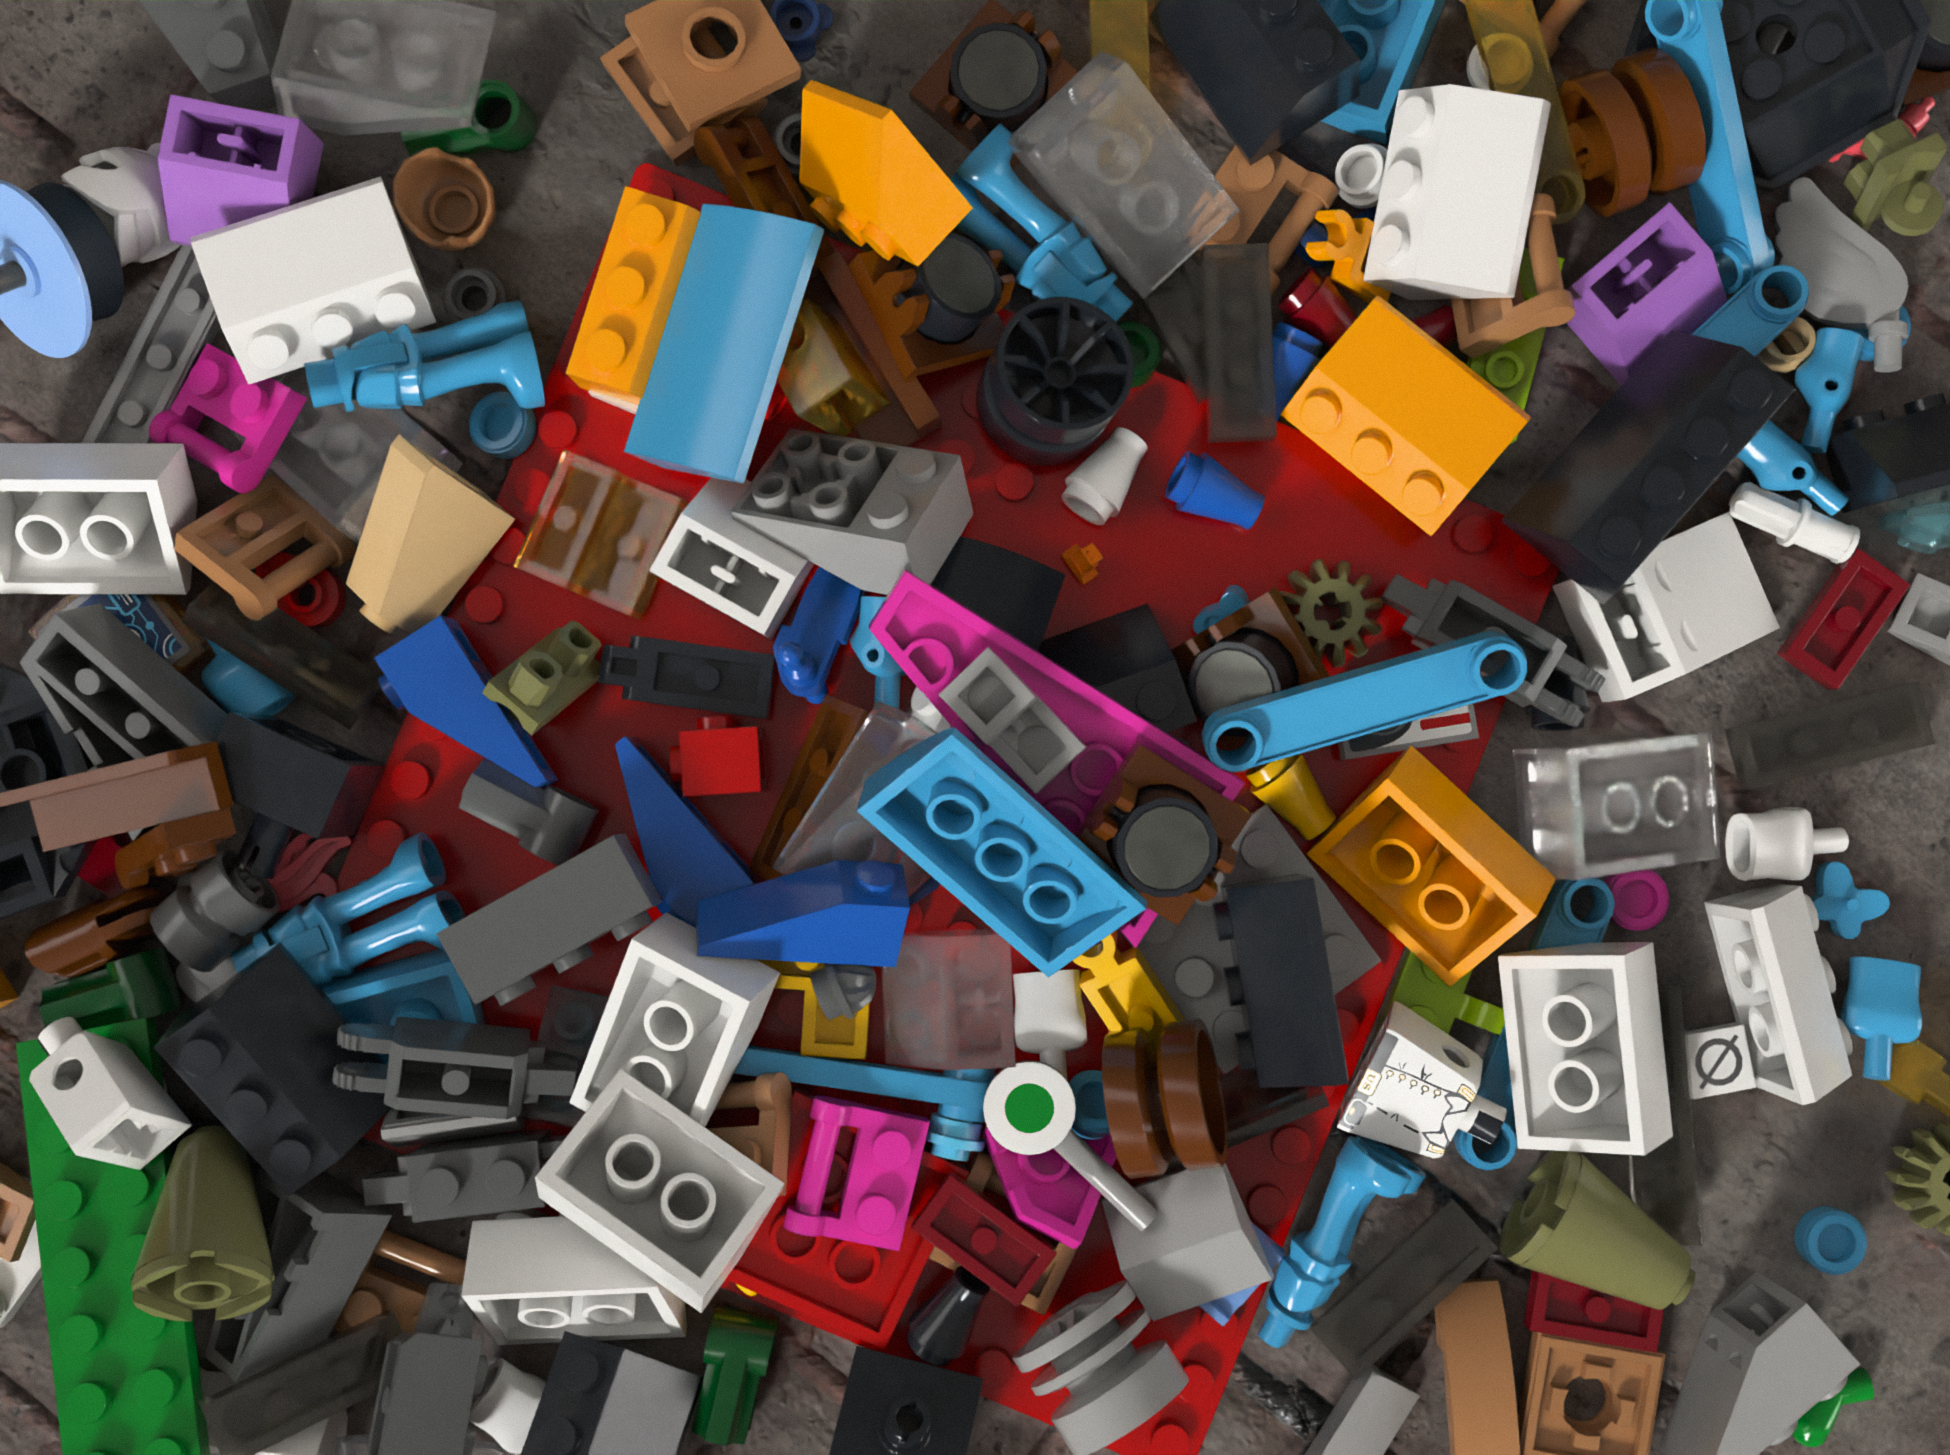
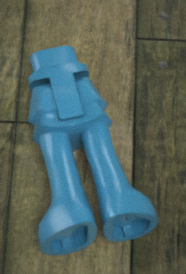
[950,123,1133,322]
[304,300,545,412]
[231,832,466,986]
[1257,1135,1426,1348]

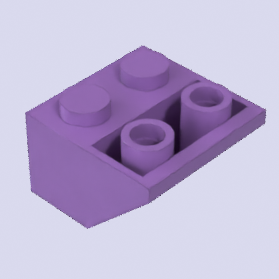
[158,94,324,247]
[1567,202,1728,386]

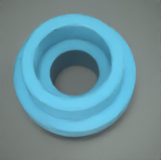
[926,1112,985,1161]

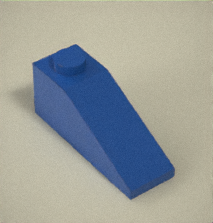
[374,615,559,787]
[615,736,760,928]
[696,860,910,967]

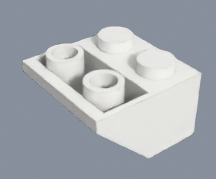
[649,477,814,640]

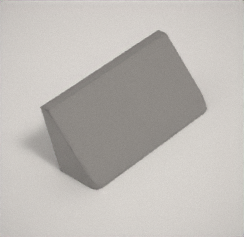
[381,1103,525,1147]
[1305,1359,1420,1455]

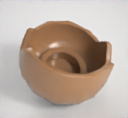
[392,147,497,251]

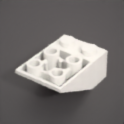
[1552,511,1780,702]

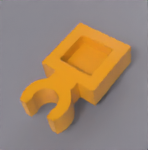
[1305,209,1391,304]

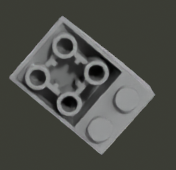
[731,428,974,595]
[1659,1271,1860,1455]

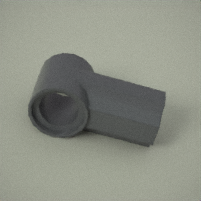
[458,759,599,866]

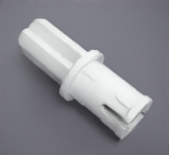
[1728,482,1860,565]

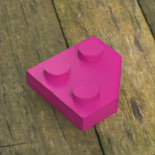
[982,1125,1116,1250]

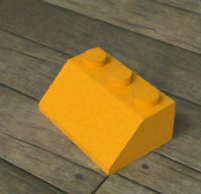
[799,79,973,266]
[566,186,701,405]
[1280,295,1532,536]
[1307,745,1556,987]

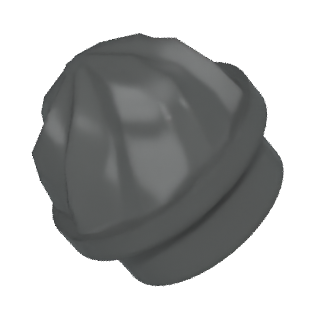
[810,963,876,1020]

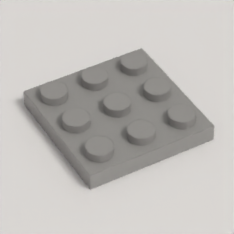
[1119,804,1381,1074]

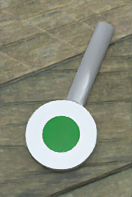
[983,1060,1158,1231]

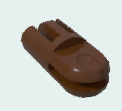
[25,886,169,978]

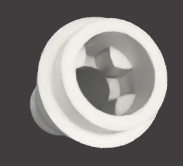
[1062,427,1148,525]

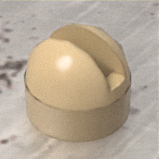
[1759,317,1816,373]

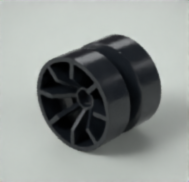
[976,297,1134,466]

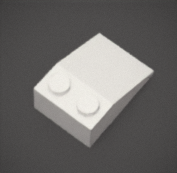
[569,913,780,1127]

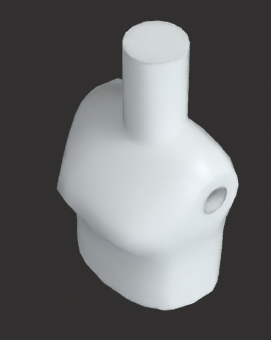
[1725,807,1849,881]
[1013,970,1087,1081]
[469,1358,546,1454]

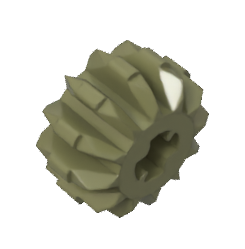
[1279,559,1383,668]
[1884,1123,1950,1236]

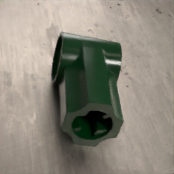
[398,79,537,157]
[39,946,184,1030]
[691,1304,780,1446]

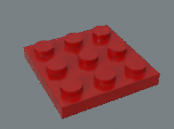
[726,1087,970,1350]

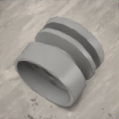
[1013,1280,1189,1455]

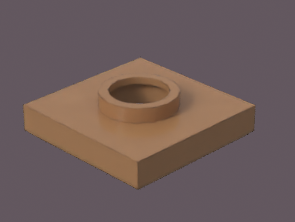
[625,0,801,134]
[1518,1331,1666,1455]

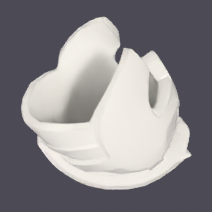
[61,143,181,267]

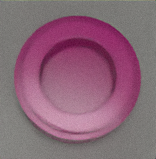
[1604,866,1670,931]

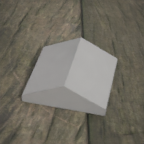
[1102,1163,1274,1321]

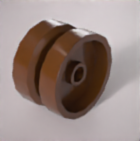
[1554,48,1706,217]
[1102,1018,1228,1179]

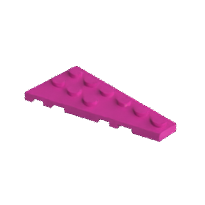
[868,568,1245,948]

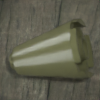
[131,1125,275,1322]
[1499,1150,1695,1310]

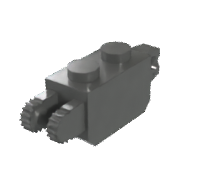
[1381,574,1606,727]
[332,1016,578,1119]
[362,1129,568,1223]
[366,1283,487,1455]

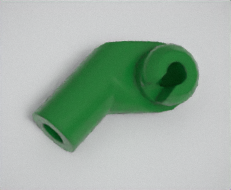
[1792,1367,1874,1447]

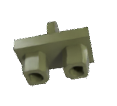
[1843,119,1948,236]
[482,620,601,736]

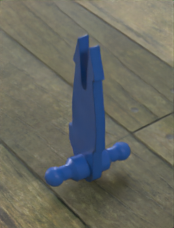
[773,567,865,704]

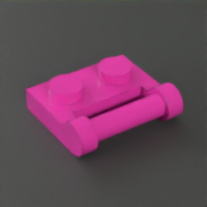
[149,343,307,494]
[783,1095,930,1251]

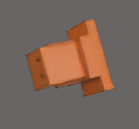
[1061,542,1103,586]

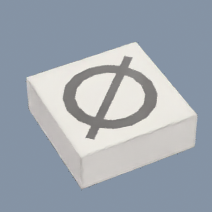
[1674,1022,1756,1099]

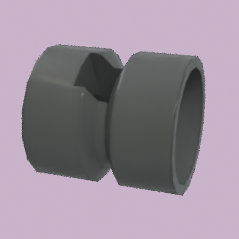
[150,850,281,972]

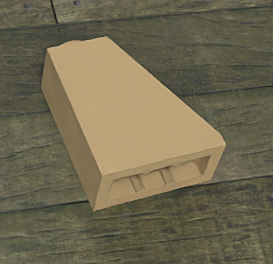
[346,434,515,634]

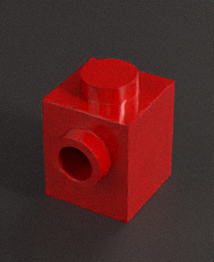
[669,716,768,797]

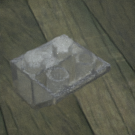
[882,929,1016,1070]

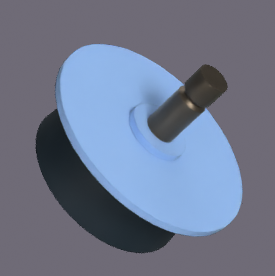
[0,180,124,358]

